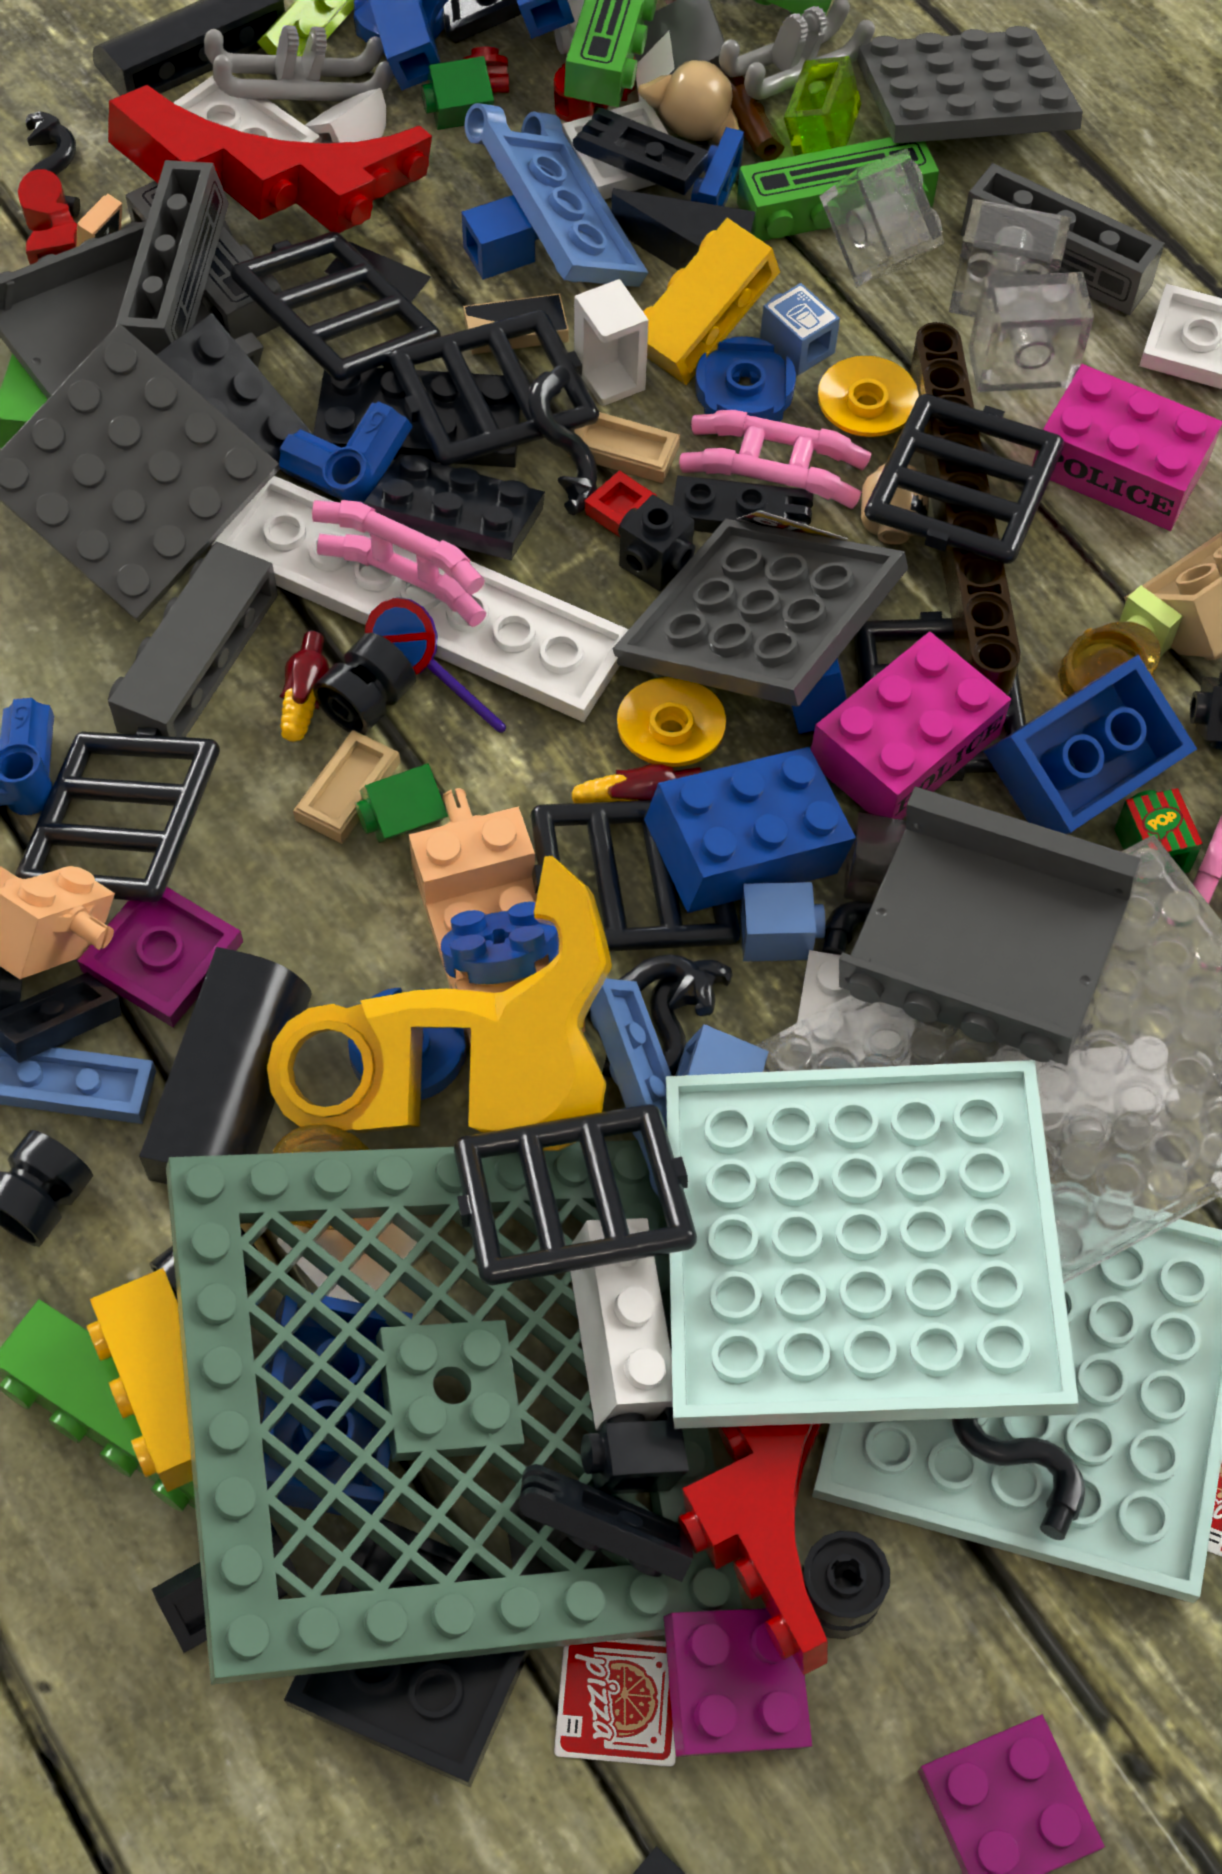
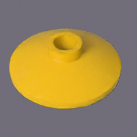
[818,356,919,437]
[617,677,726,767]

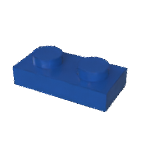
[691,127,744,206]

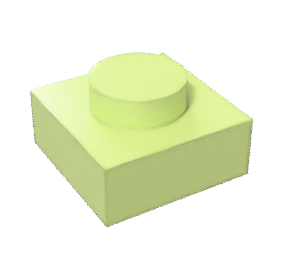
[1117,585,1183,659]

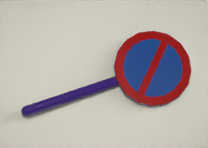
[365,597,506,733]

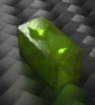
[784,56,862,156]

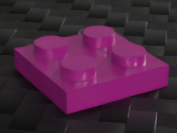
[77,887,243,1028]
[663,1608,812,1757]
[918,1714,1105,1874]

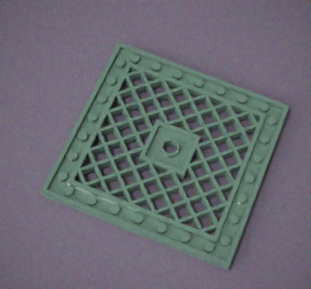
[166,1140,742,1685]

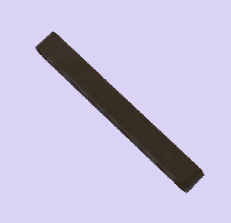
[910,322,1021,696]

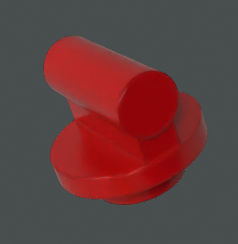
[463,46,509,93]

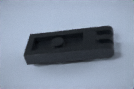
[573,108,708,196]
[673,475,814,533]
[519,1464,693,1582]

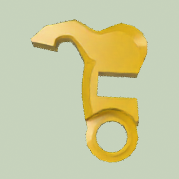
[267,856,612,1151]

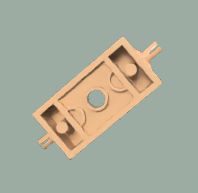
[409,788,585,1050]
[0,865,115,979]

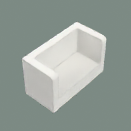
[574,279,648,406]

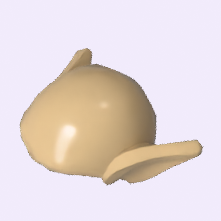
[638,60,744,145]

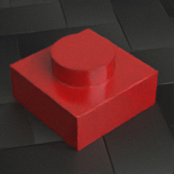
[584,470,657,537]

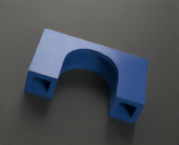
[369,0,575,90]

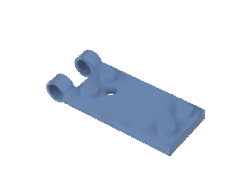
[465,103,649,287]

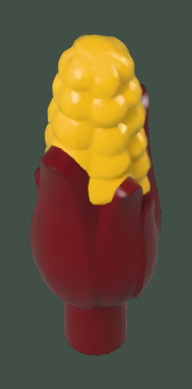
[279,631,329,742]
[572,764,702,803]

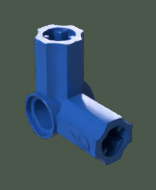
[279,401,413,504]
[0,698,54,815]

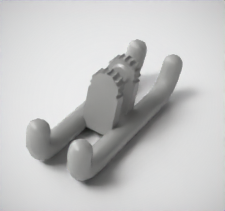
[719,0,875,100]
[204,25,394,102]

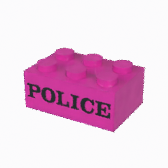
[1032,364,1222,531]
[811,631,1011,831]

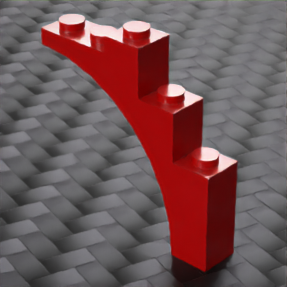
[108,85,432,233]
[678,1423,828,1676]

